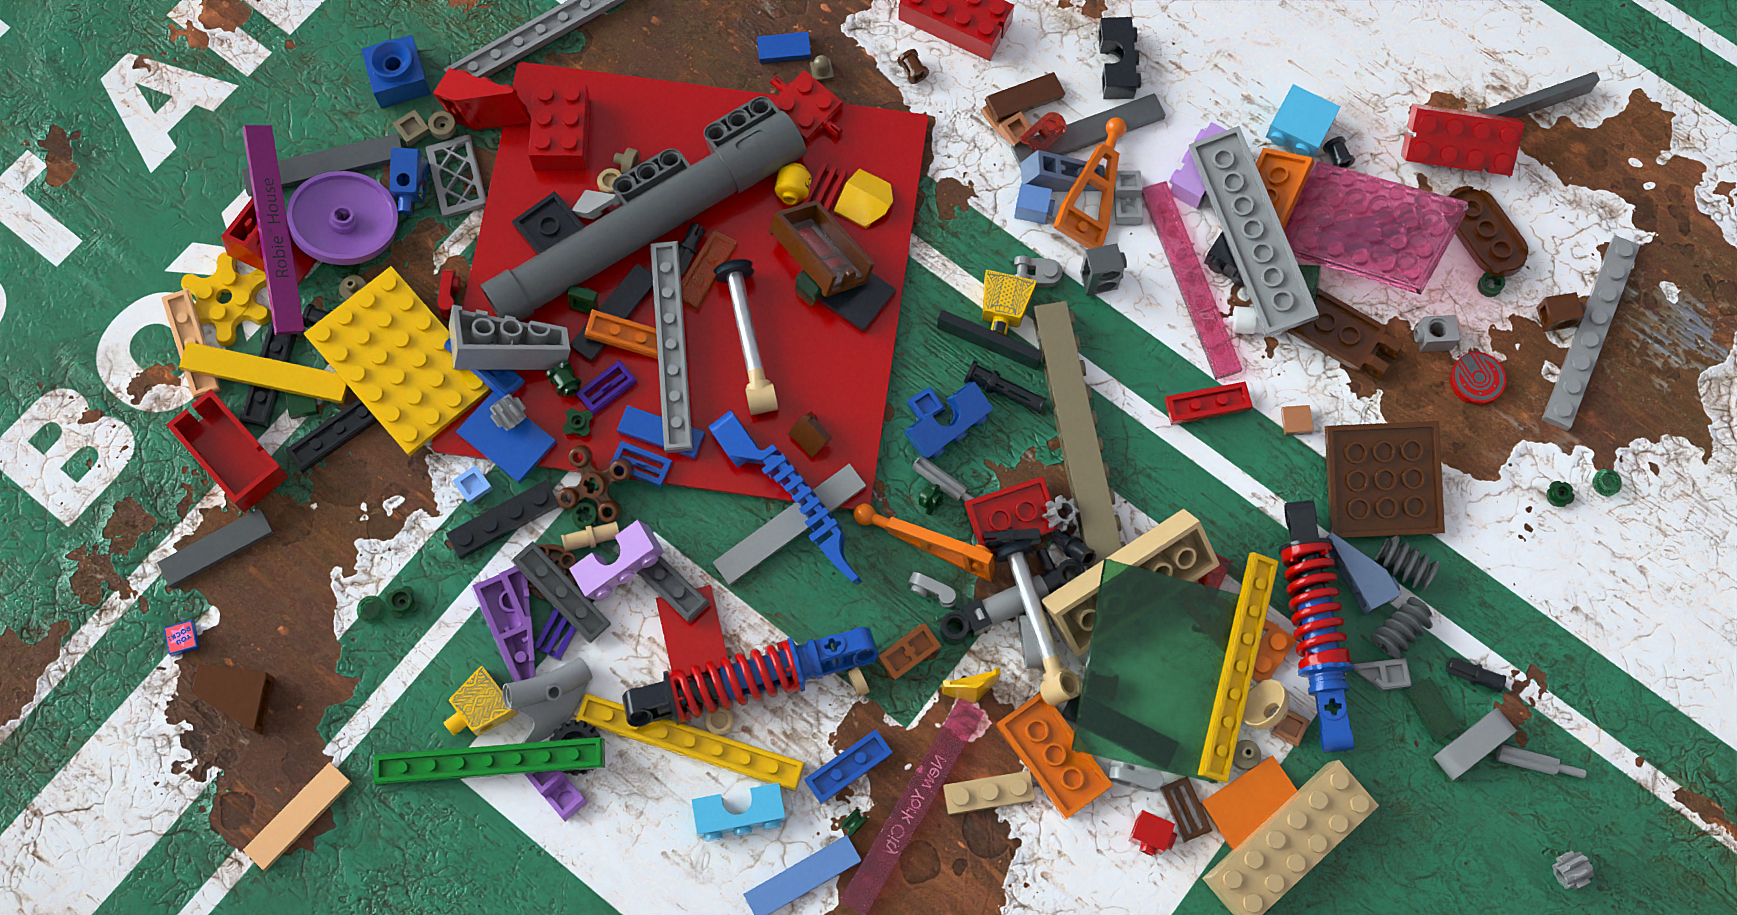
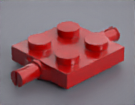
[770,70,843,143]

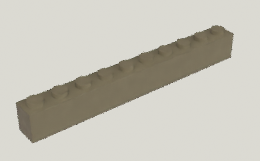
[1032,301,1126,570]

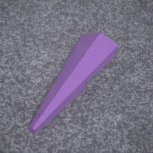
[471,566,536,717]

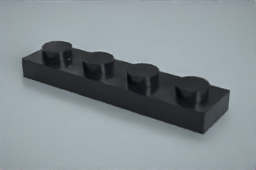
[446,480,560,560]

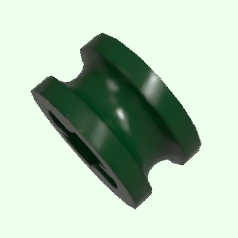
[1477,272,1505,297]
[571,502,598,530]
[840,808,869,837]

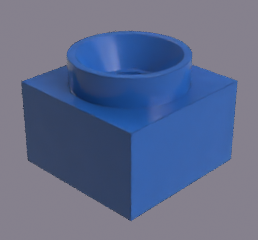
[361,35,431,108]

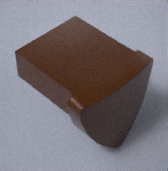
[788,411,832,458]

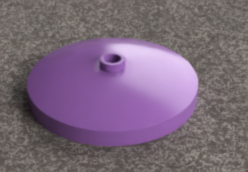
[287,171,398,265]

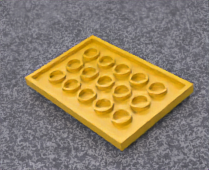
[303,266,493,457]

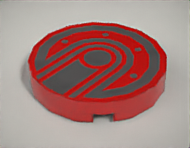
[1450,352,1506,406]

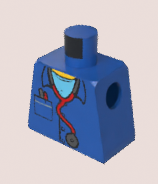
[389,148,430,215]

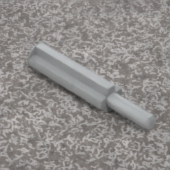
[912,455,974,501]
[1495,744,1587,779]

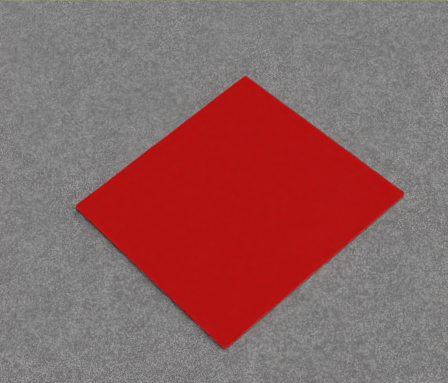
[431,62,928,511]

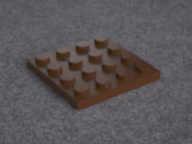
[1325,421,1445,538]

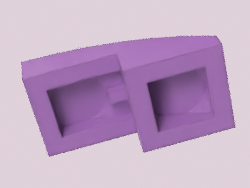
[524,771,588,822]

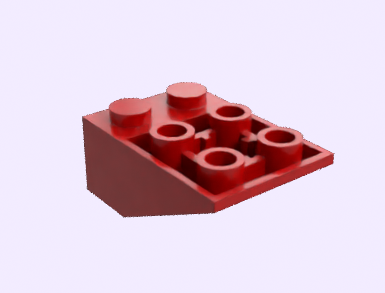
[433,68,531,130]
[221,198,317,286]

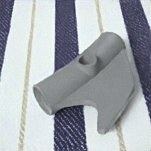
[503,657,593,743]

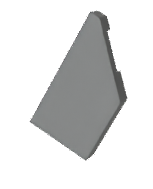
[571,190,621,219]
[1353,658,1412,691]

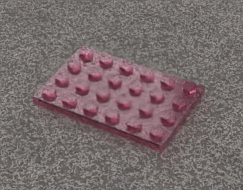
[1284,161,1469,295]

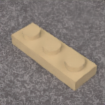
[943,771,1035,816]

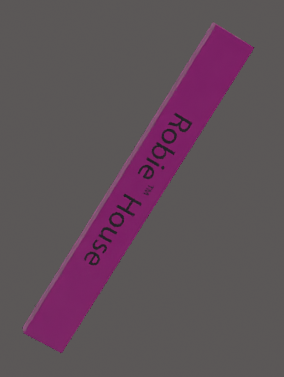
[243,125,305,335]

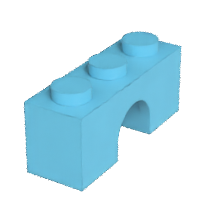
[691,783,786,842]

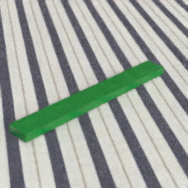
[374,737,605,785]

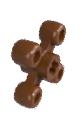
[557,445,634,523]

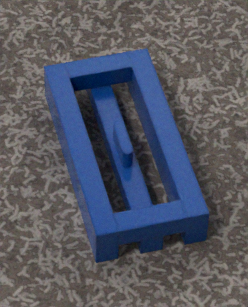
[609,441,673,488]

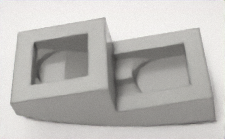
[1114,171,1143,224]

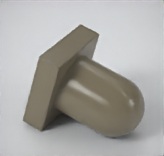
[810,55,834,82]

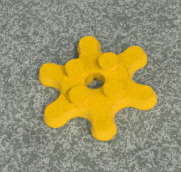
[181,252,272,347]

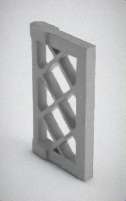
[425,135,487,218]

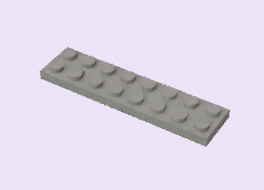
[1188,126,1319,337]

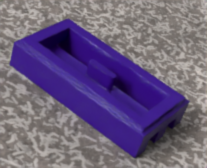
[576,360,637,416]
[534,608,577,661]

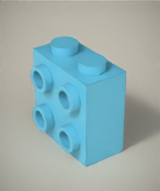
[1266,84,1341,159]

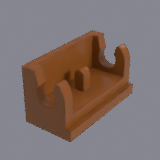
[876,623,941,680]

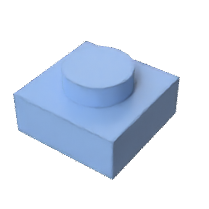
[453,465,493,505]

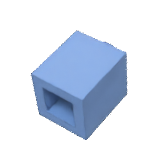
[1014,183,1056,224]

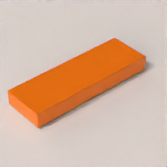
[584,309,658,359]

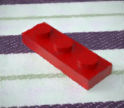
[1164,381,1253,425]

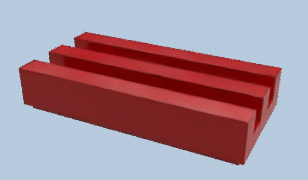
[802,162,847,212]

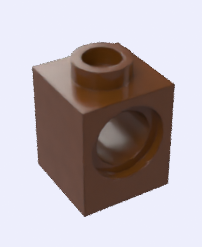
[1536,292,1585,332]

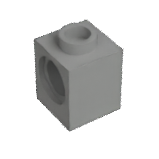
[1414,315,1460,352]

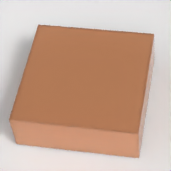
[1281,405,1314,436]
[1270,709,1311,748]

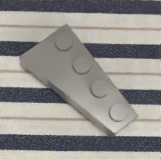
[449,305,570,370]

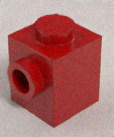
[1128,810,1177,857]

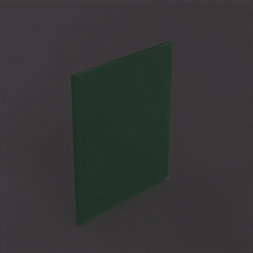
[1072,559,1240,784]

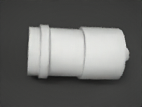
[1228,306,1281,336]

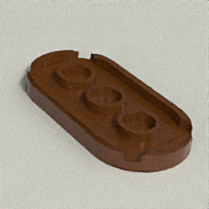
[1443,186,1528,277]

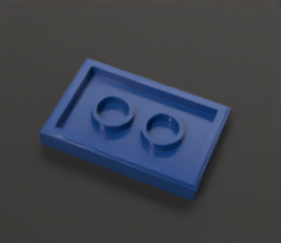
[456,391,557,484]

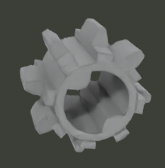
[489,394,527,431]
[1042,495,1080,532]
[1552,851,1594,890]

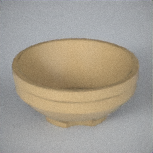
[1242,679,1290,730]

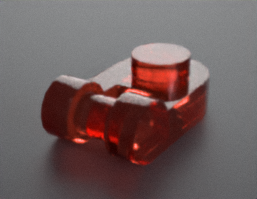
[1019,112,1066,154]

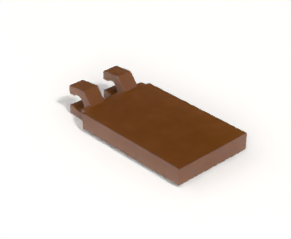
[1287,287,1403,381]

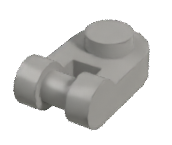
[1014,256,1063,288]
[908,572,956,609]
[1108,762,1164,792]

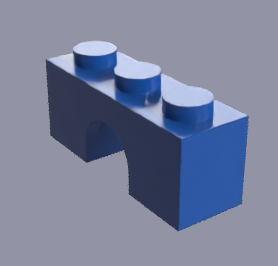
[903,382,994,459]

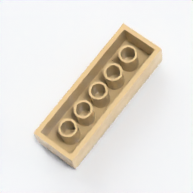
[1041,509,1220,657]
[1202,760,1379,915]

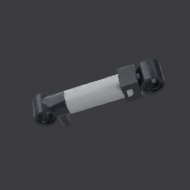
[940,548,1085,645]

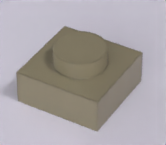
[393,109,431,147]

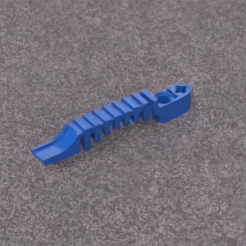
[709,410,863,585]

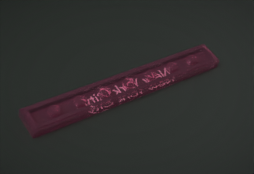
[1142,181,1242,380]
[840,698,984,915]

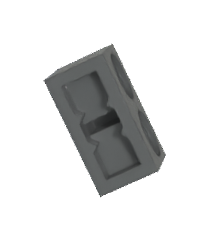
[1080,243,1127,296]

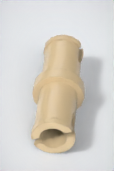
[561,521,619,552]

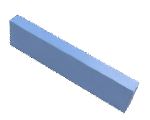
[743,835,861,915]

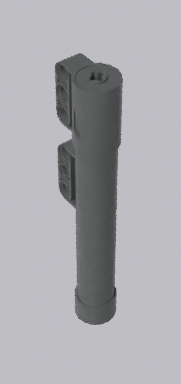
[480,96,807,322]

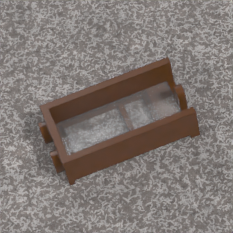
[769,200,875,297]

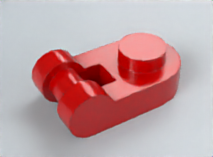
[437,269,461,321]

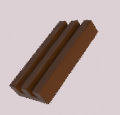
[1160,776,1212,843]

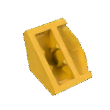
[834,169,893,229]
[941,667,1001,704]

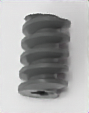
[1373,535,1440,593]
[1370,597,1433,659]

